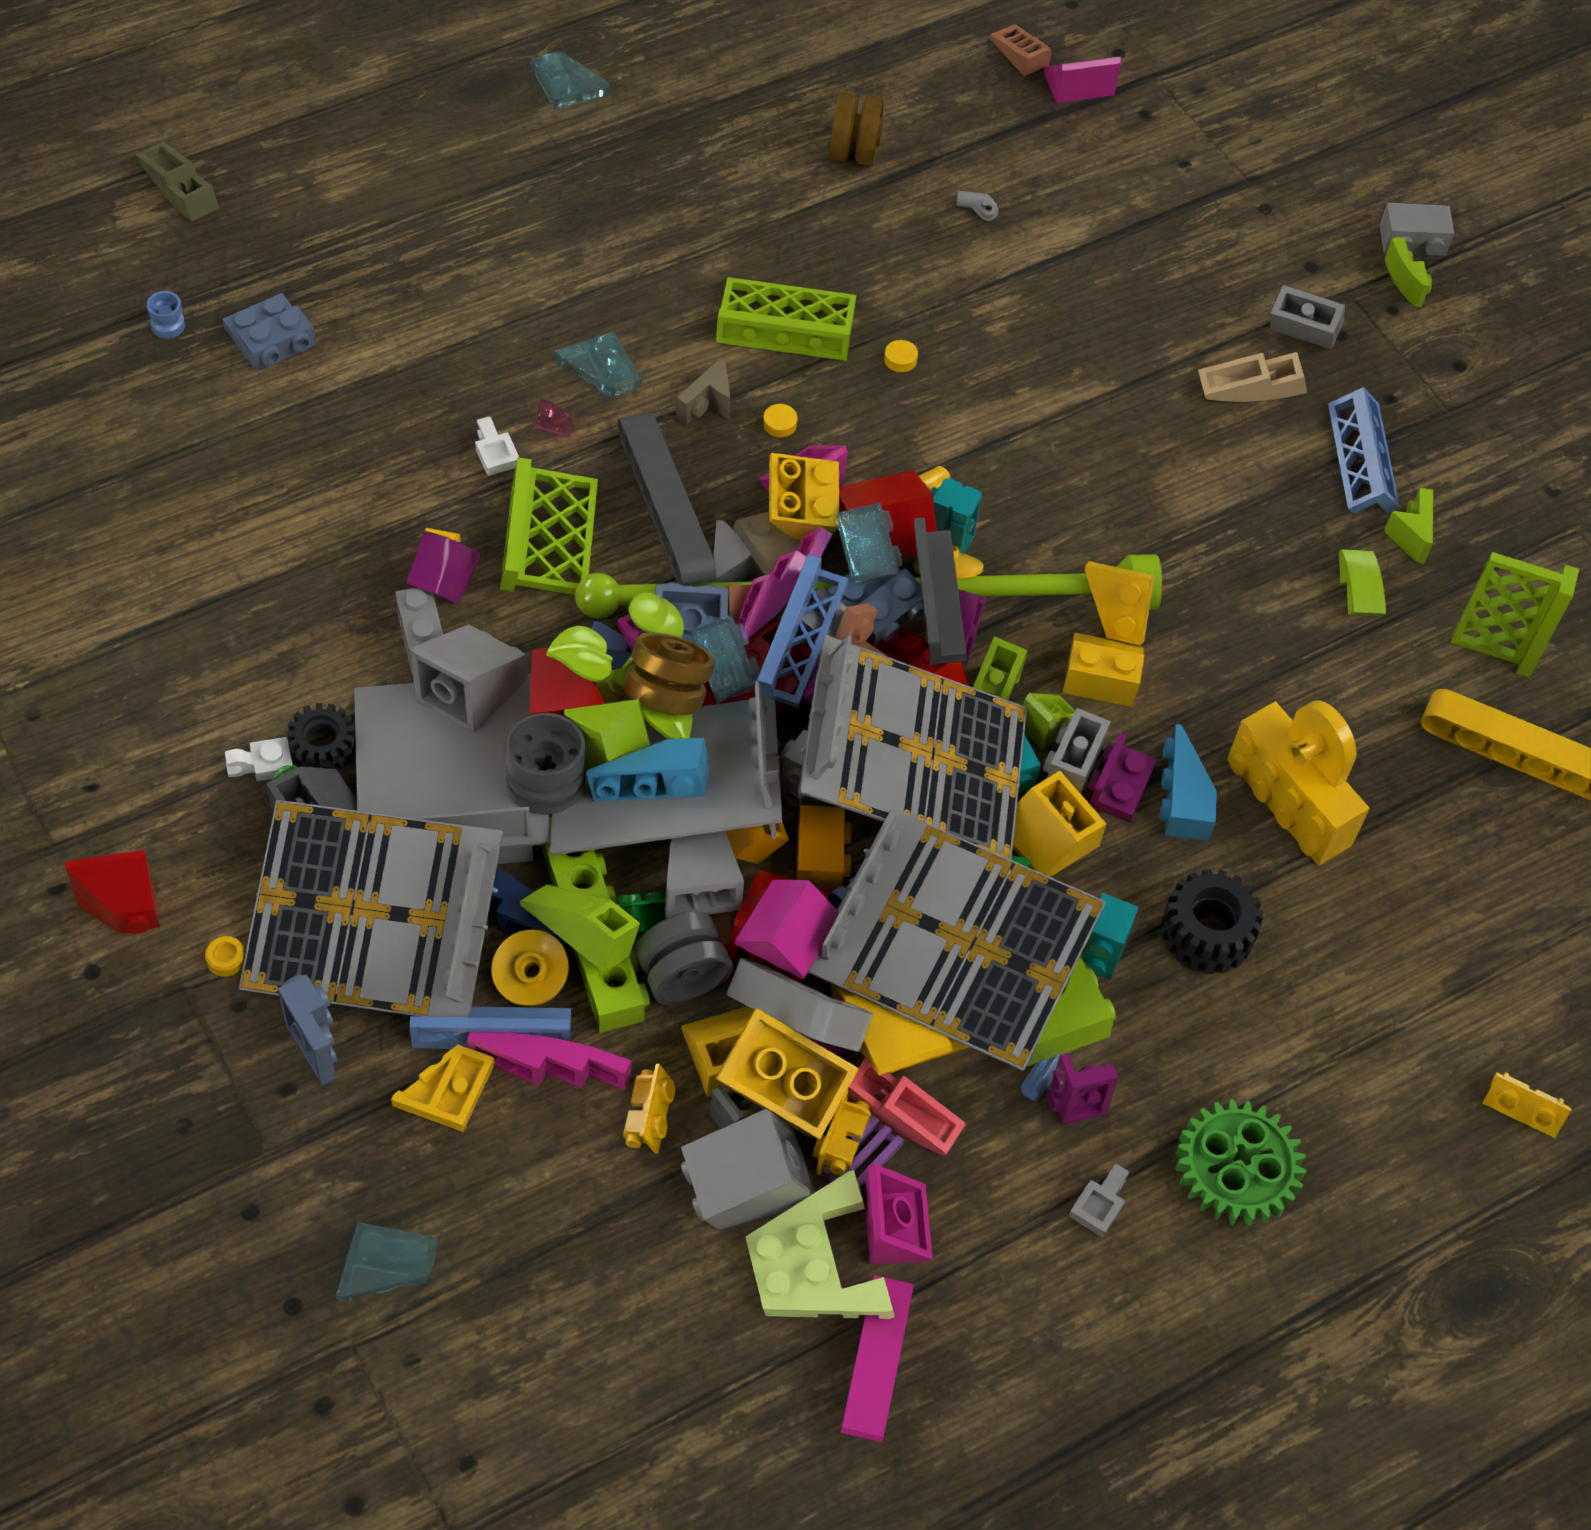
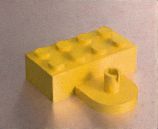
[1227,700,1370,866]

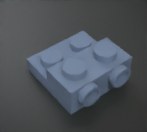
[223,293,316,372]
[827,549,924,646]
[655,582,728,659]
[278,974,338,1086]

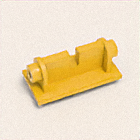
[623,1064,675,1154]
[1482,1072,1571,1138]
[813,1090,871,1175]

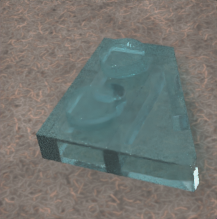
[531,51,610,109]
[555,331,641,397]
[336,1222,439,1303]

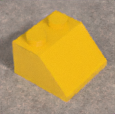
[1062,632,1145,708]

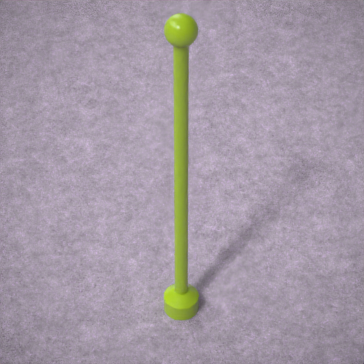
[575,554,1162,619]

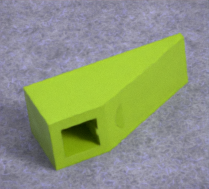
[520,884,640,973]

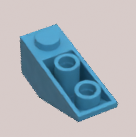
[1159,724,1217,841]
[586,738,710,801]

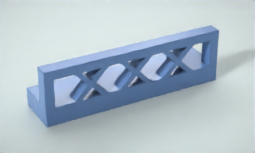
[1328,387,1400,514]
[757,554,848,708]
[410,1007,571,1049]

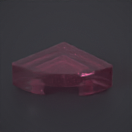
[537,398,574,437]

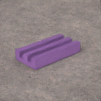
[821,1115,904,1191]

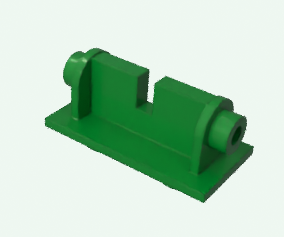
[617,891,667,932]

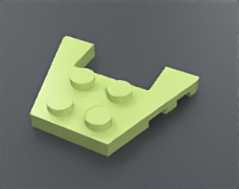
[746,1170,895,1319]

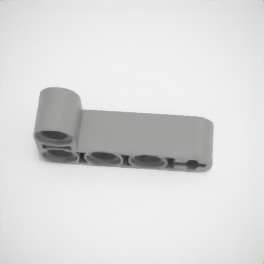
[727,958,874,1052]

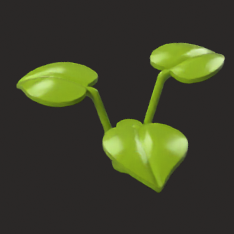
[546,593,693,739]

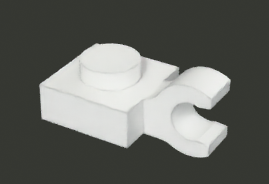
[475,416,519,476]
[225,737,293,782]

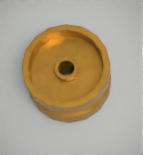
[829,90,884,166]
[623,632,715,715]

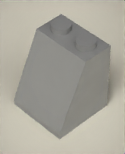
[410,624,528,732]
[681,1108,815,1230]

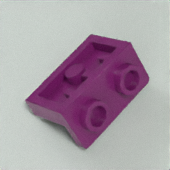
[1087,733,1157,823]
[1047,1053,1118,1125]

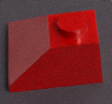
[65,850,160,934]

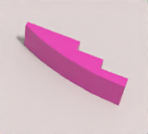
[727,527,832,644]
[467,1032,632,1091]
[841,1275,914,1442]

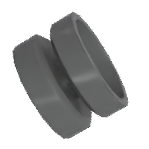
[634,912,734,1005]

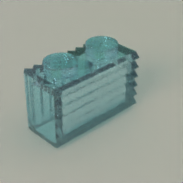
[836,503,902,586]
[690,616,760,704]

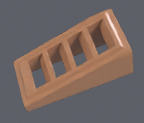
[990,24,1052,76]

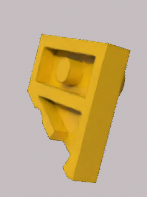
[1085,561,1155,646]
[391,1045,495,1132]

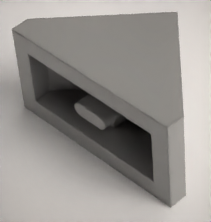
[711,520,755,582]

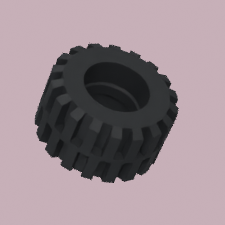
[1161,869,1263,974]

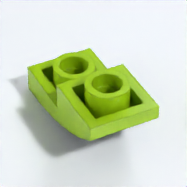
[1385,237,1432,307]
[1339,549,1386,617]

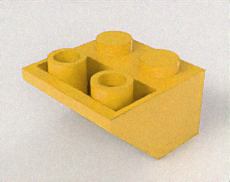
[769,453,839,539]
[1012,771,1107,877]
[681,1006,754,1097]

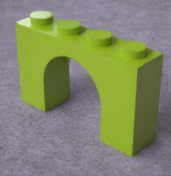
[1026,955,1116,1067]

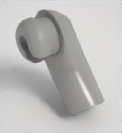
[956,190,999,221]

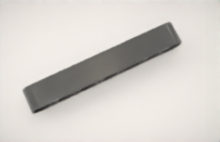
[618,412,716,586]

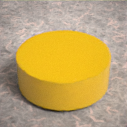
[884,340,918,372]
[763,404,797,438]
[205,936,245,977]

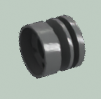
[505,712,585,815]

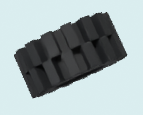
[287,703,356,770]

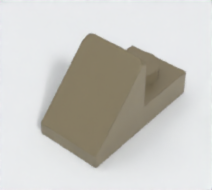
[676,358,730,426]

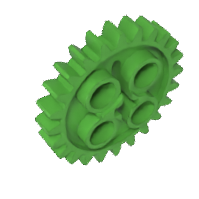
[1175,1099,1306,1226]

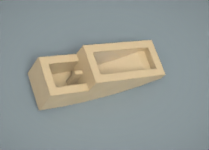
[1198,352,1307,402]

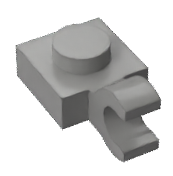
[1069,1164,1129,1238]

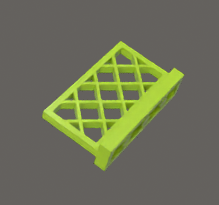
[716,277,857,361]
[500,457,598,595]
[1451,552,1579,678]

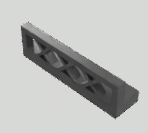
[914,517,967,665]

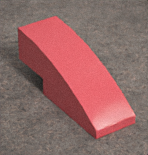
[847,1057,966,1156]

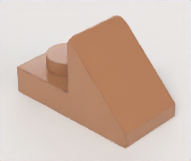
[834,603,886,656]

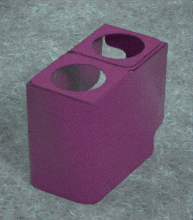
[406,531,481,604]

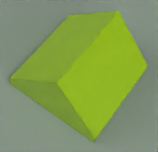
[564,699,651,773]

